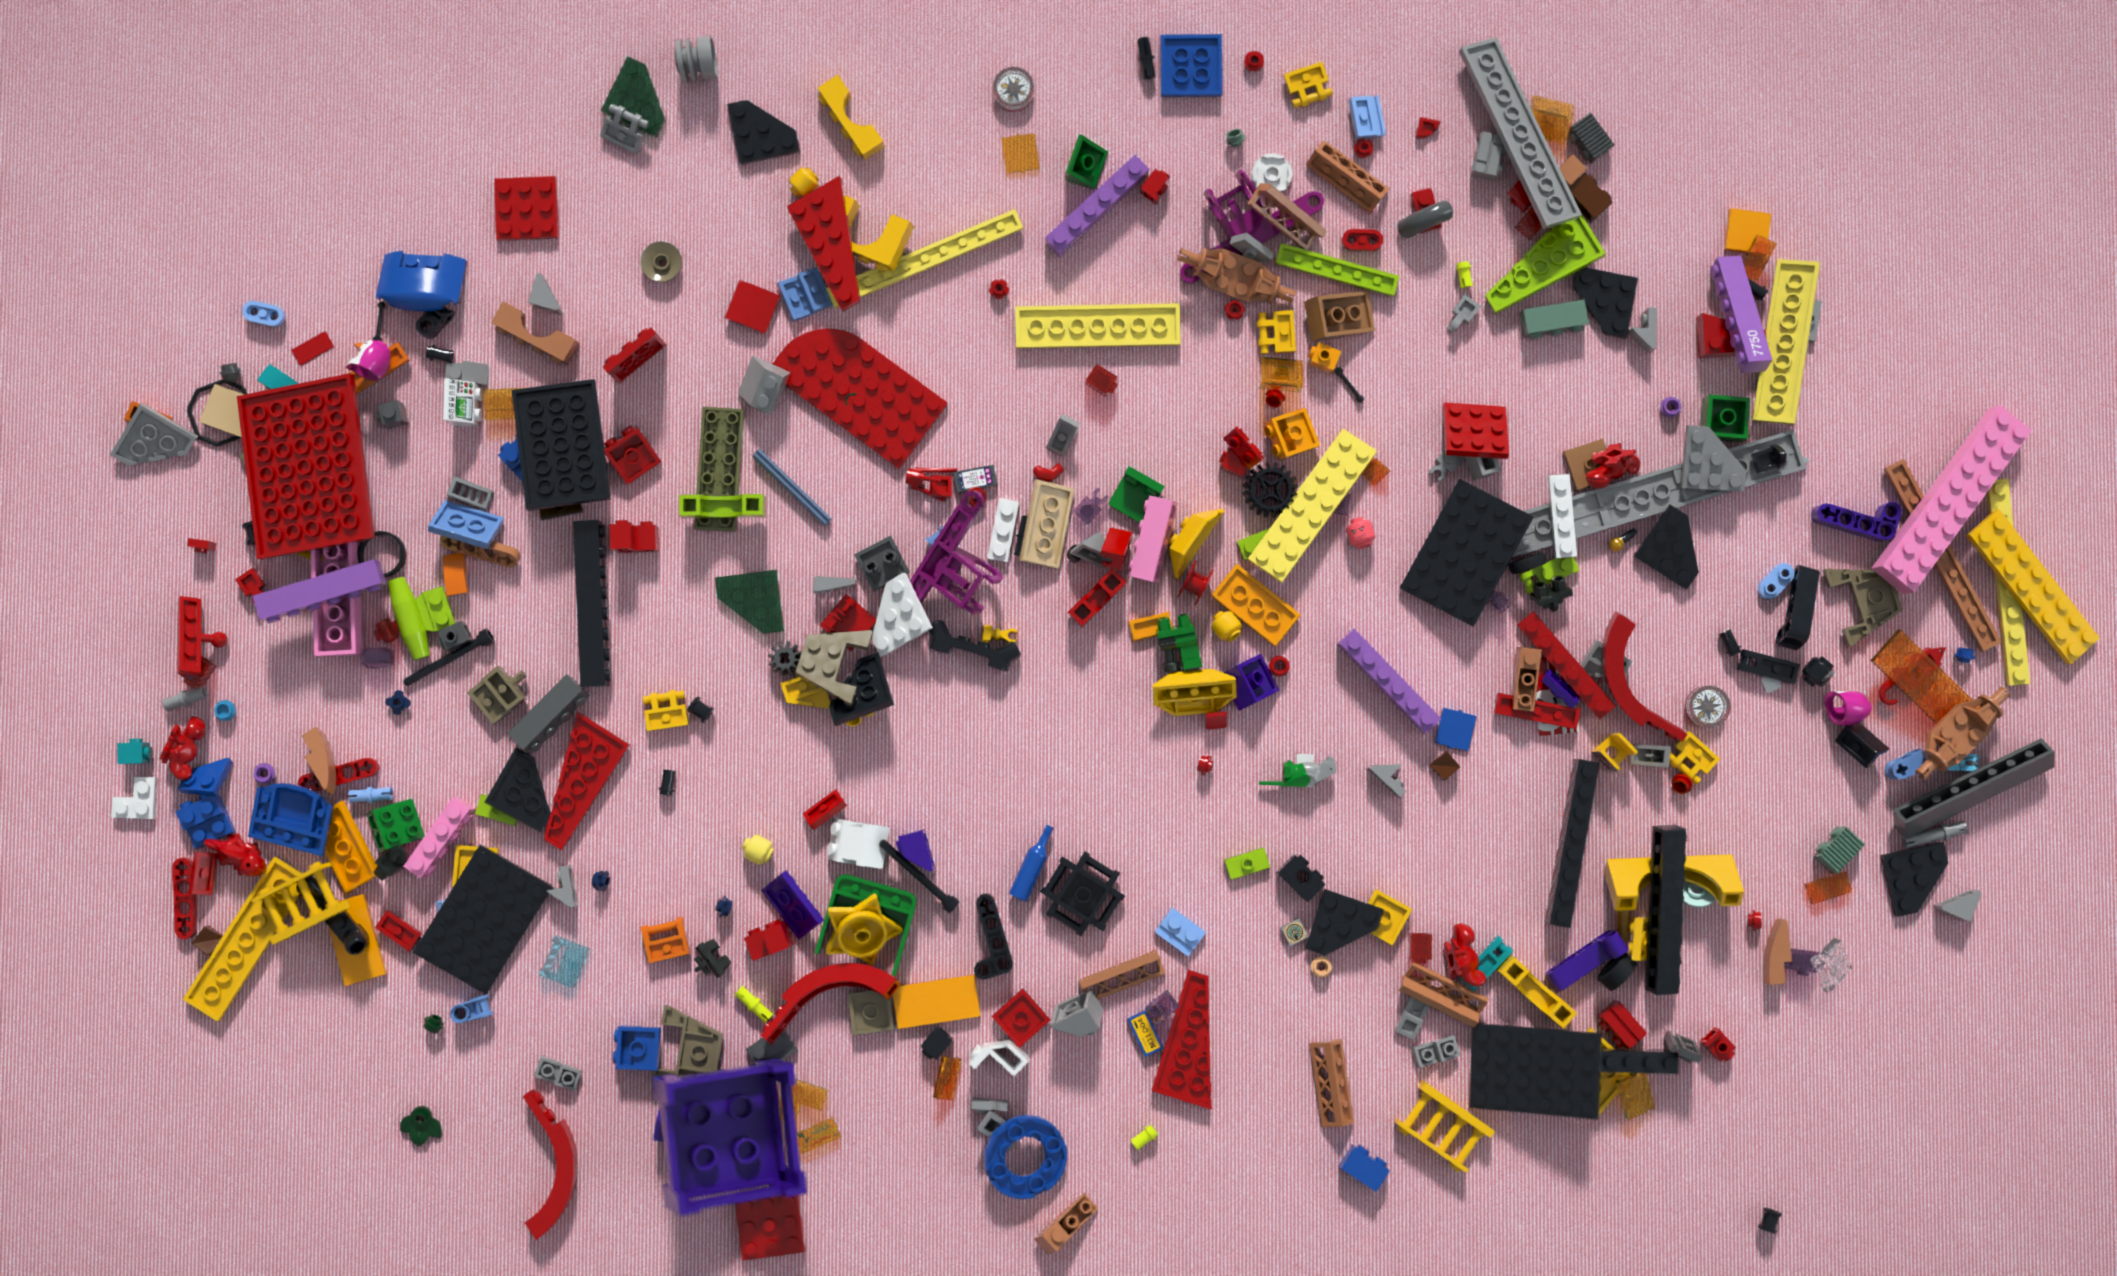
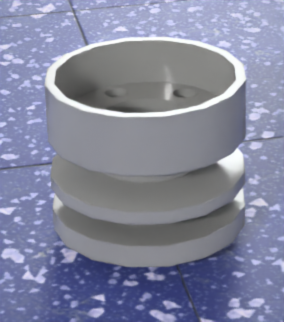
[674,35,718,84]

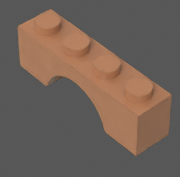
[491,301,579,365]

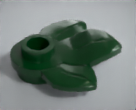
[400,1106,442,1147]

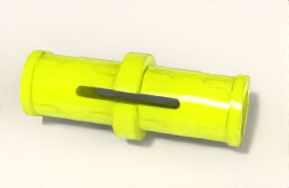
[734,986,773,1024]

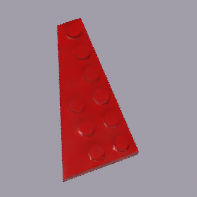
[786,176,861,312]
[544,711,630,850]
[1151,969,1212,1110]

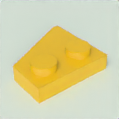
[780,677,831,709]

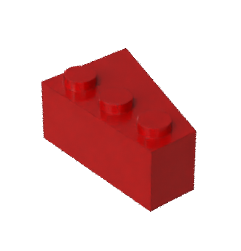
[1696,313,1767,358]

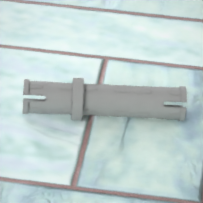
[1901,821,1968,849]

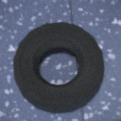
[1508,553,1547,574]

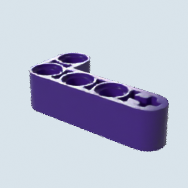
[1811,502,1902,542]
[1544,929,1629,992]

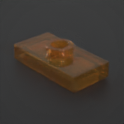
[933,1056,962,1100]

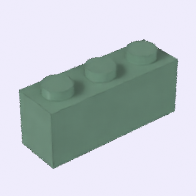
[1520,299,1589,339]

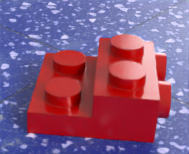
[604,425,661,485]

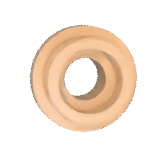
[1311,956,1332,977]

